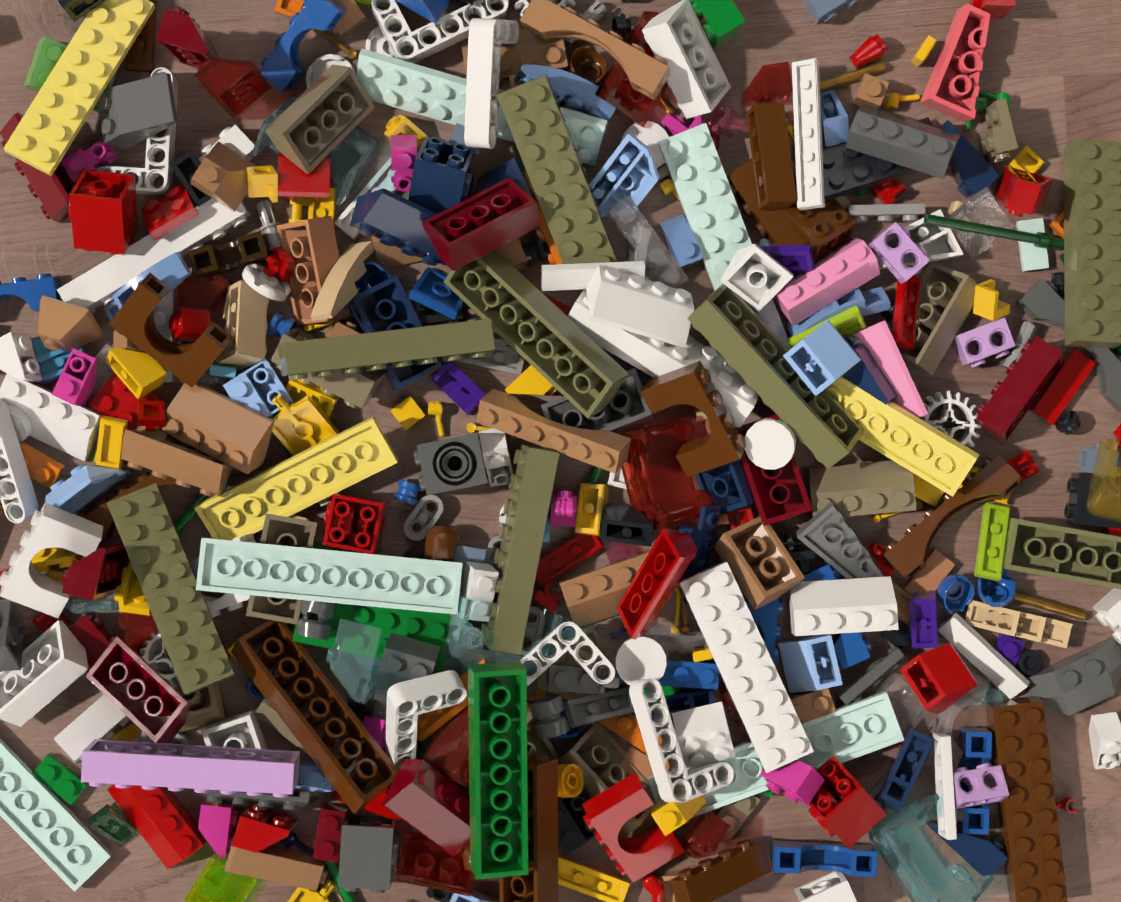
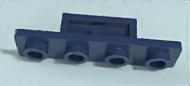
[676,504,721,604]

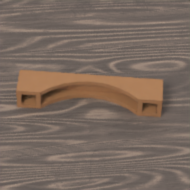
[520,0,670,100]
[476,388,631,473]

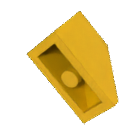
[106,347,167,400]
[505,365,557,396]
[650,786,707,836]

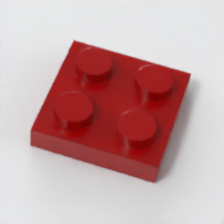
[141,184,199,240]
[89,372,162,430]

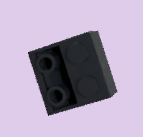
[558,787,596,855]

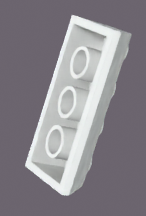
[642,0,731,119]
[586,265,694,348]
[0,374,102,462]
[789,576,899,636]
[0,620,89,727]

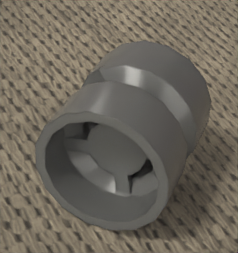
[296,600,336,640]
[528,694,570,739]

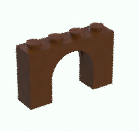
[109,272,233,388]
[640,361,746,477]

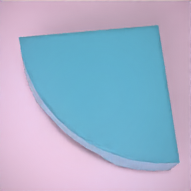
[209,364,238,380]
[543,516,550,542]

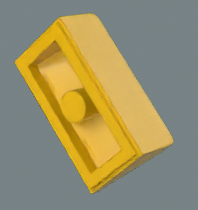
[575,483,609,537]

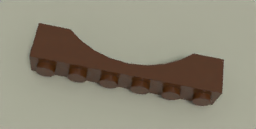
[77,446,208,546]
[884,455,1021,582]

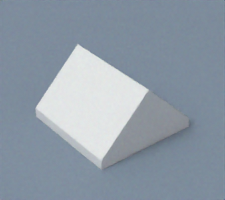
[720,244,794,311]

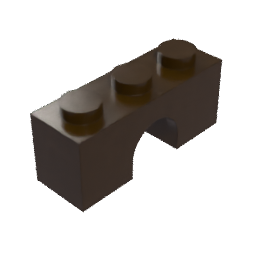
[187,231,271,279]

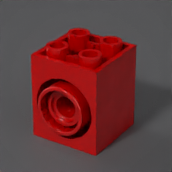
[69,169,138,255]
[322,493,389,554]
[808,756,887,848]

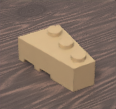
[213,280,269,371]

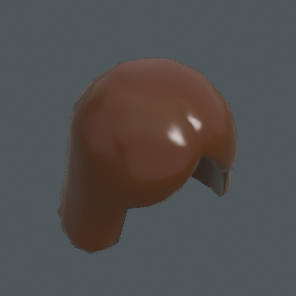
[424,525,462,561]

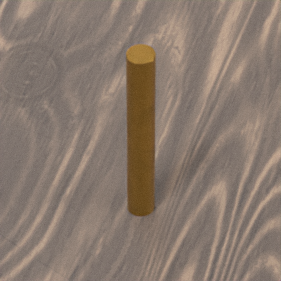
[820,61,886,92]
[1013,591,1086,621]

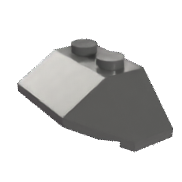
[1025,637,1121,716]

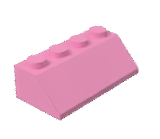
[773,238,880,326]
[853,320,928,418]

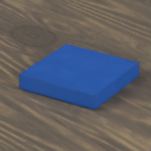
[408,267,465,320]

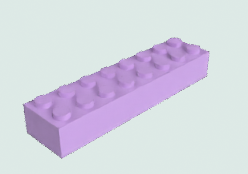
[81,739,300,798]

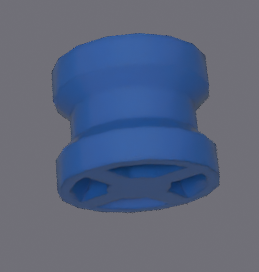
[267,312,297,339]
[393,479,421,506]

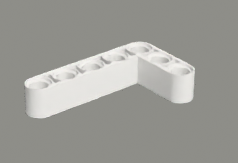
[372,0,509,64]
[464,18,519,149]
[96,67,178,195]
[0,399,38,524]
[519,622,615,686]
[385,670,467,770]
[629,678,734,803]

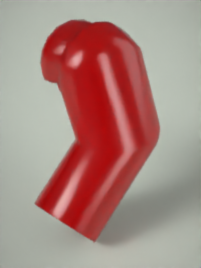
[868,542,894,576]
[642,872,665,902]

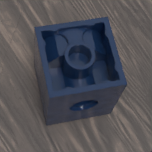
[408,137,475,214]

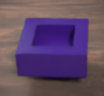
[993,633,1025,666]

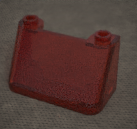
[619,415,712,530]

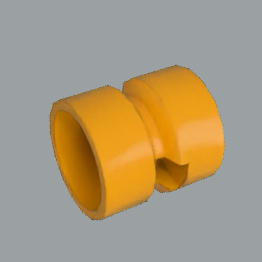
[558,764,584,798]

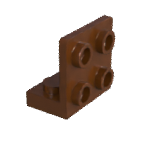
[786,198,857,262]

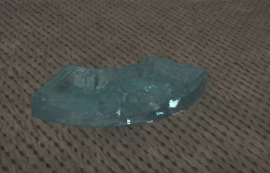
[64,595,119,614]

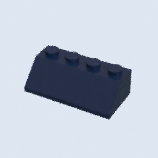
[350,188,443,266]
[348,275,443,390]

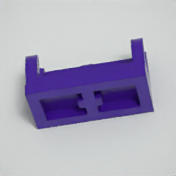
[432,361,486,415]
[910,590,938,648]

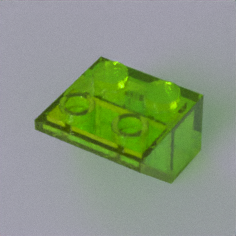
[184,852,258,902]

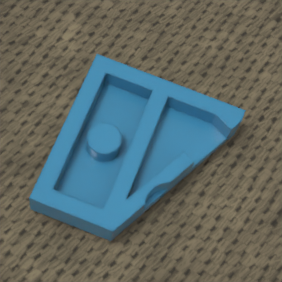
[30,338,85,385]

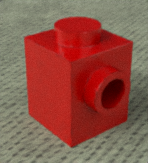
[169,307,210,342]

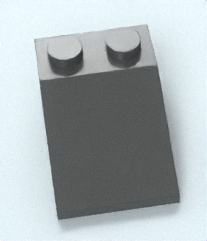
[97,73,178,149]
[374,633,440,703]

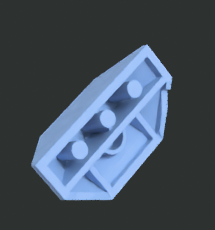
[590,132,660,218]
[45,464,131,515]

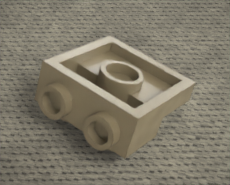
[979,98,1018,165]

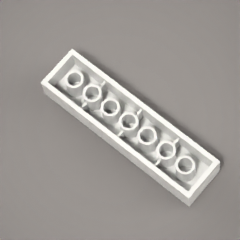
[567,289,759,428]
[679,561,814,773]

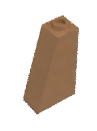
[224,845,329,891]

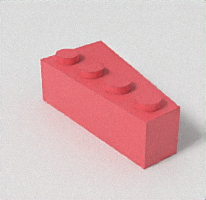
[920,4,990,122]

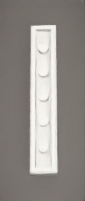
[792,58,825,211]

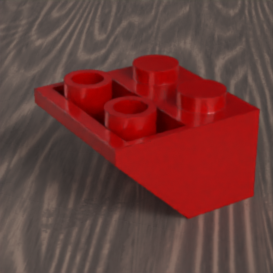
[278,152,330,199]
[900,643,978,714]
[231,804,297,853]

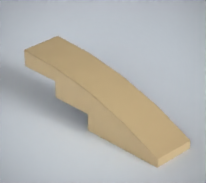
[310,241,375,321]
[965,600,1072,649]

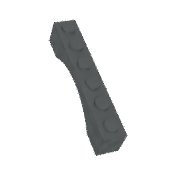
[1015,279,1121,412]

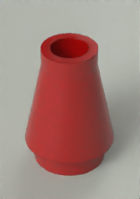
[849,34,888,69]

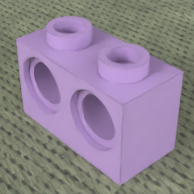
[868,222,929,284]
[953,318,1016,367]
[953,763,1009,809]

